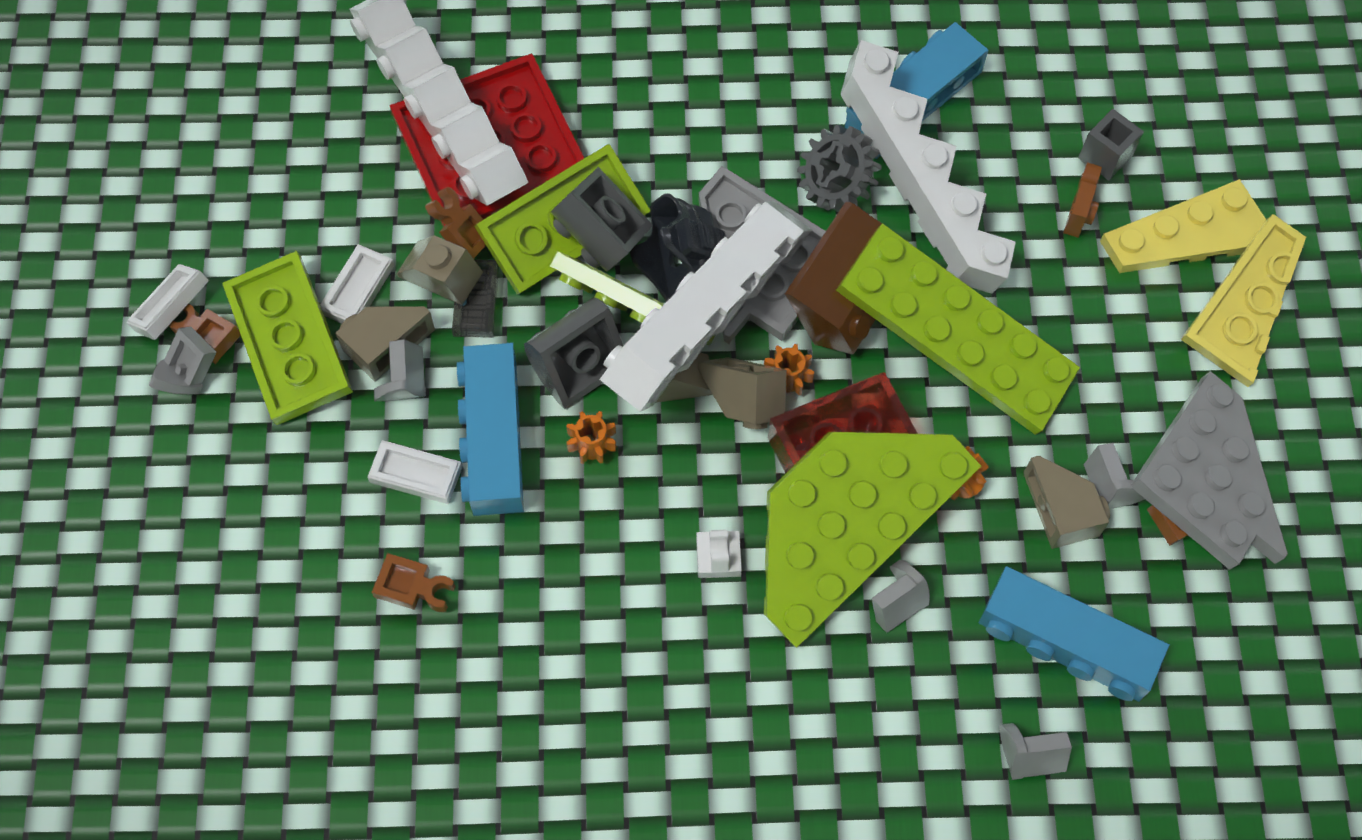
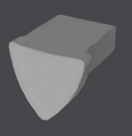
[149,327,216,394]
[374,340,426,401]
[1084,443,1145,509]
[872,560,930,633]
[999,723,1072,780]

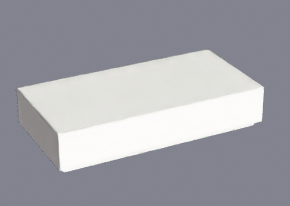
[320,244,395,324]
[126,264,209,340]
[367,440,462,505]

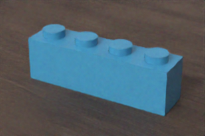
[845,22,988,159]
[457,343,524,516]
[978,566,1169,702]

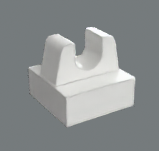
[696,530,741,578]

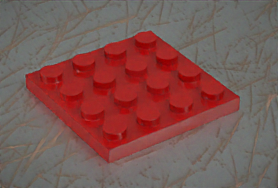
[389,53,584,227]

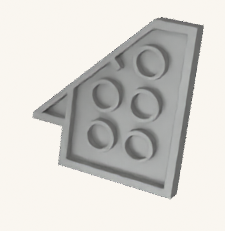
[699,166,826,344]
[1131,371,1288,570]

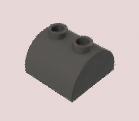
[550,167,653,272]
[524,298,623,409]

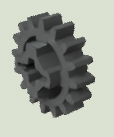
[797,125,882,212]

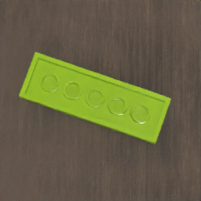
[836,223,1080,435]

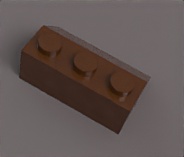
[785,202,882,354]

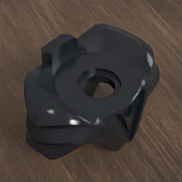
[630,193,726,302]

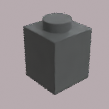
[1078,108,1144,180]

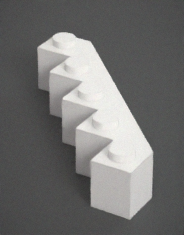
[349,0,529,206]
[840,40,1016,294]
[600,201,812,412]

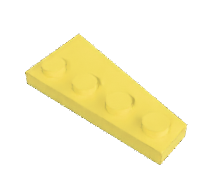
[1100,179,1266,273]
[1181,214,1306,387]

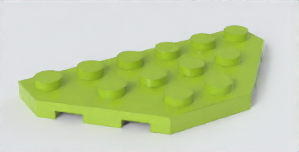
[764,432,981,648]

